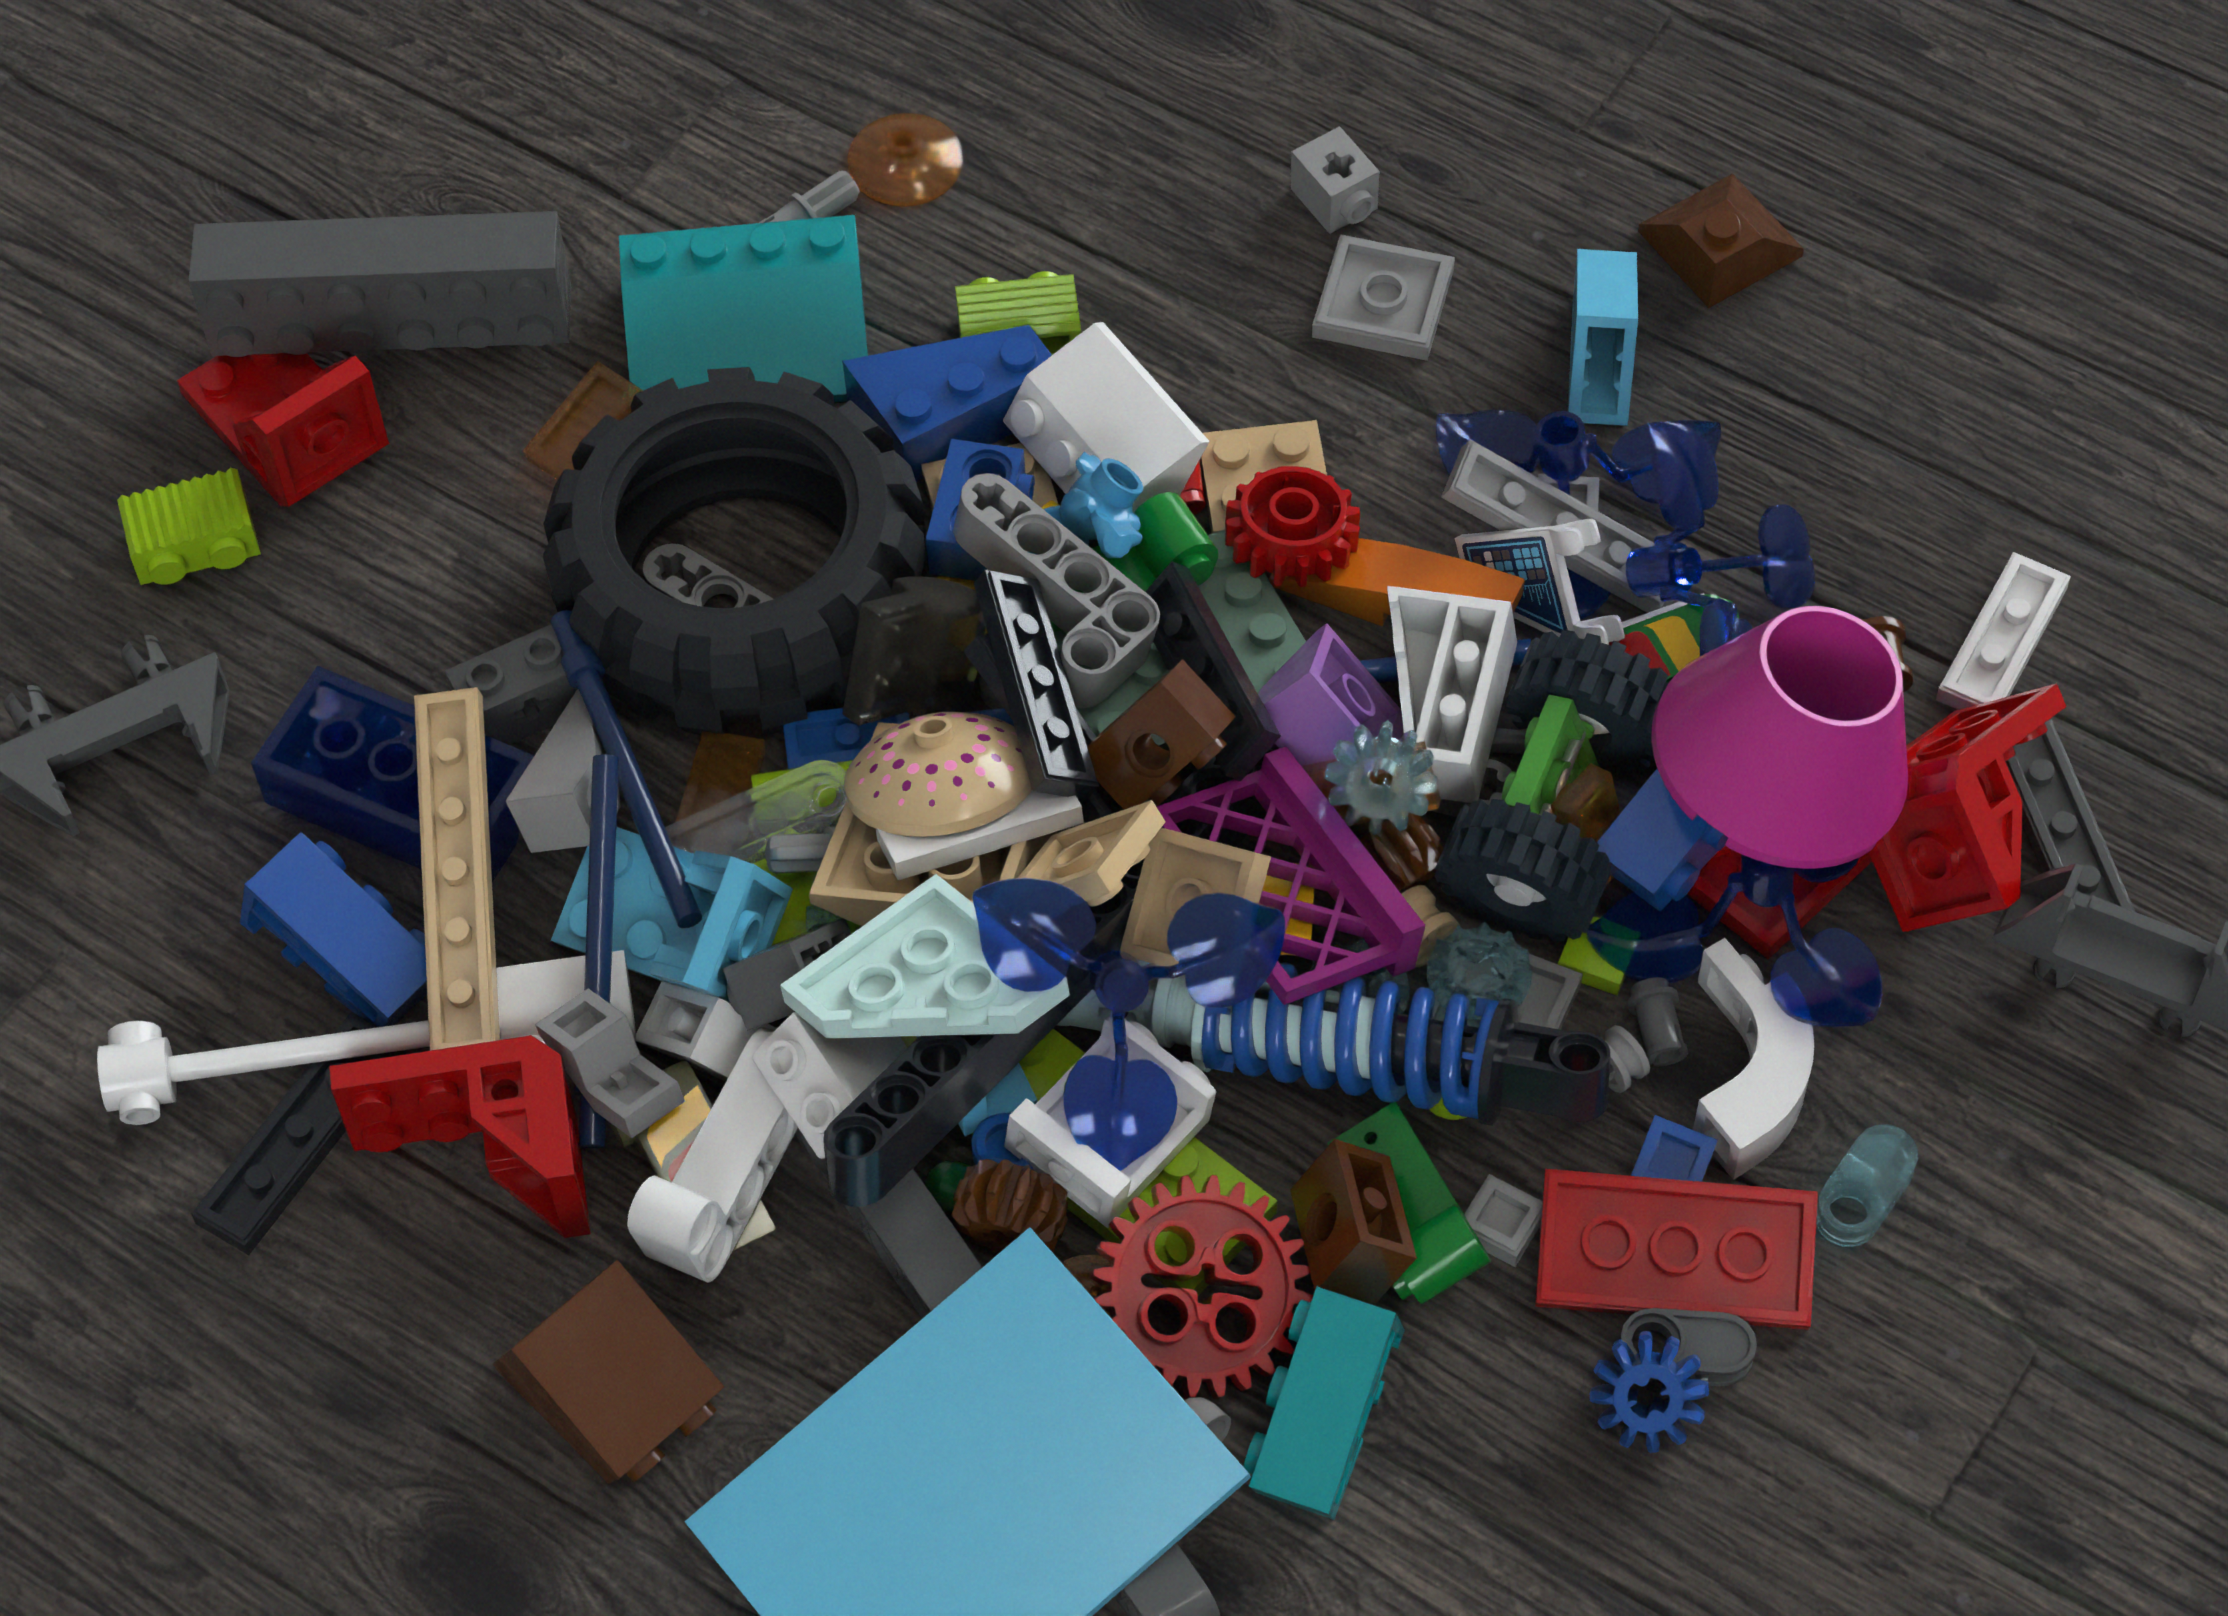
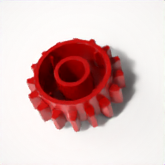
[1224,466,1360,588]

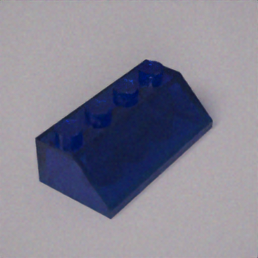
[251,666,535,882]

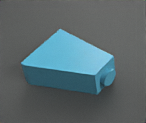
[1567,249,1638,426]

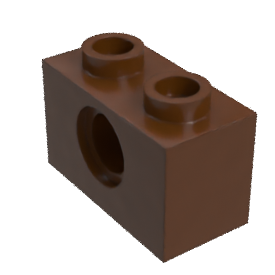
[1087,659,1236,810]
[1290,1139,1417,1305]

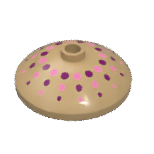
[844,712,1032,837]

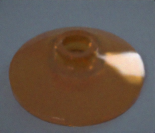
[848,113,963,207]

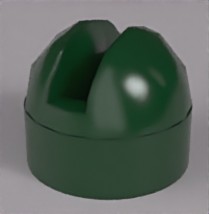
[925,1160,973,1215]

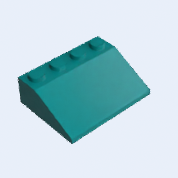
[619,215,868,402]

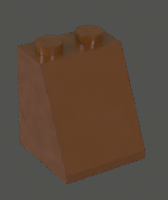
[492,1260,724,1484]

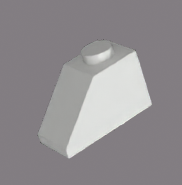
[634,981,777,1082]

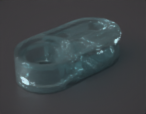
[1816,1125,1918,1247]

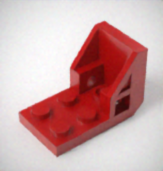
[177,353,389,507]
[1868,683,2067,932]
[329,1035,591,1238]

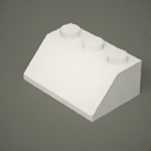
[1003,322,1210,513]

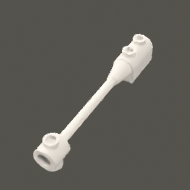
[97,950,636,1125]

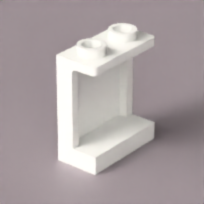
[752,1012,907,1159]
[1004,1012,1216,1228]

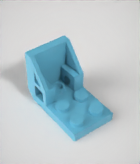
[551,827,793,1003]

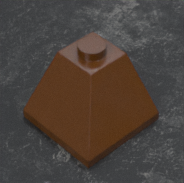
[1638,173,1804,308]

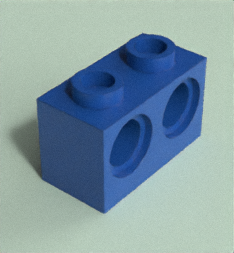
[926,439,1035,581]

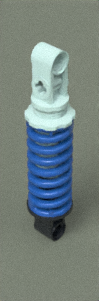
[1057,955,1611,1126]

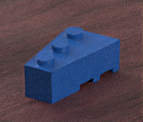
[842,325,1052,482]
[1597,769,1728,911]
[240,832,427,1027]

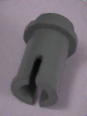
[1627,978,1689,1067]

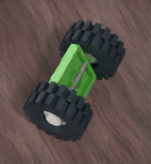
[1435,630,1669,942]

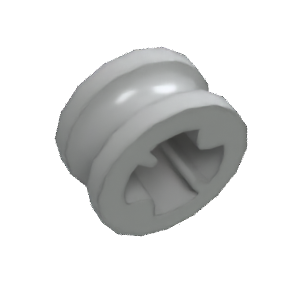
[1605,1025,1650,1093]

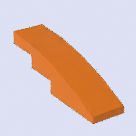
[1269,538,1525,626]

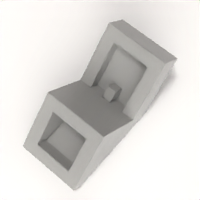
[535,988,685,1138]

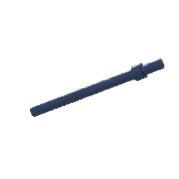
[550,610,702,928]
[574,754,619,1148]

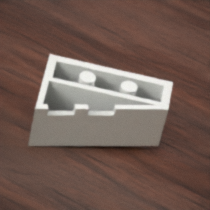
[1387,586,1517,803]

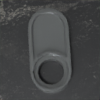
[1620,1308,1757,1386]

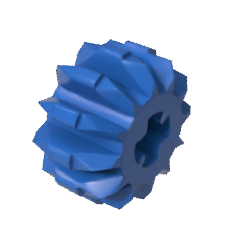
[1589,1331,1709,1453]

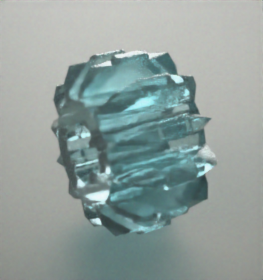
[1324,720,1438,835]

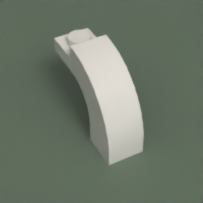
[1693,938,1814,1180]

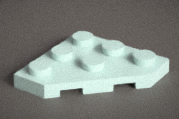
[780,874,1070,1038]

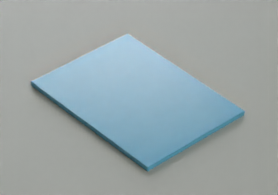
[684,1227,1251,1616]

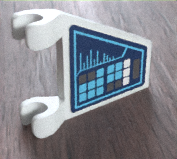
[1455,519,1625,645]

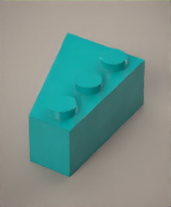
[1244,1286,1405,1520]

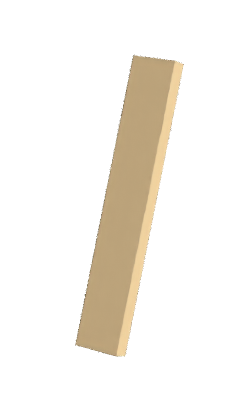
[414,687,500,1051]

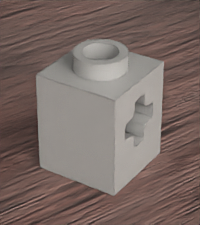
[1291,126,1380,234]

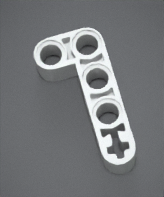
[627,1027,798,1283]

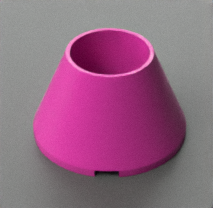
[1651,606,1908,869]

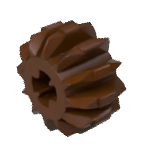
[1360,813,1443,894]
[952,1159,1069,1253]

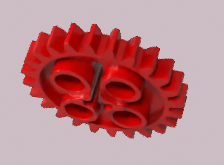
[1089,1175,1313,1399]

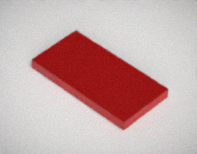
[1535,1169,1818,1330]

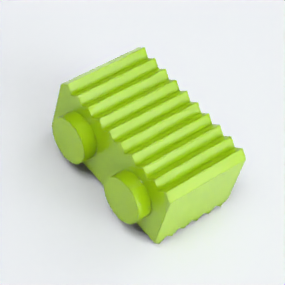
[955,271,1081,355]
[117,467,261,585]

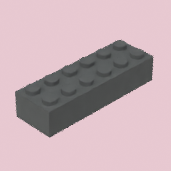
[189,211,571,357]

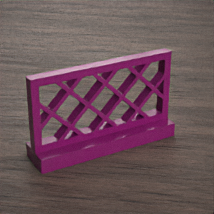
[1157,747,1426,1005]

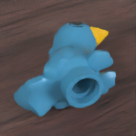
[1027,452,1143,559]

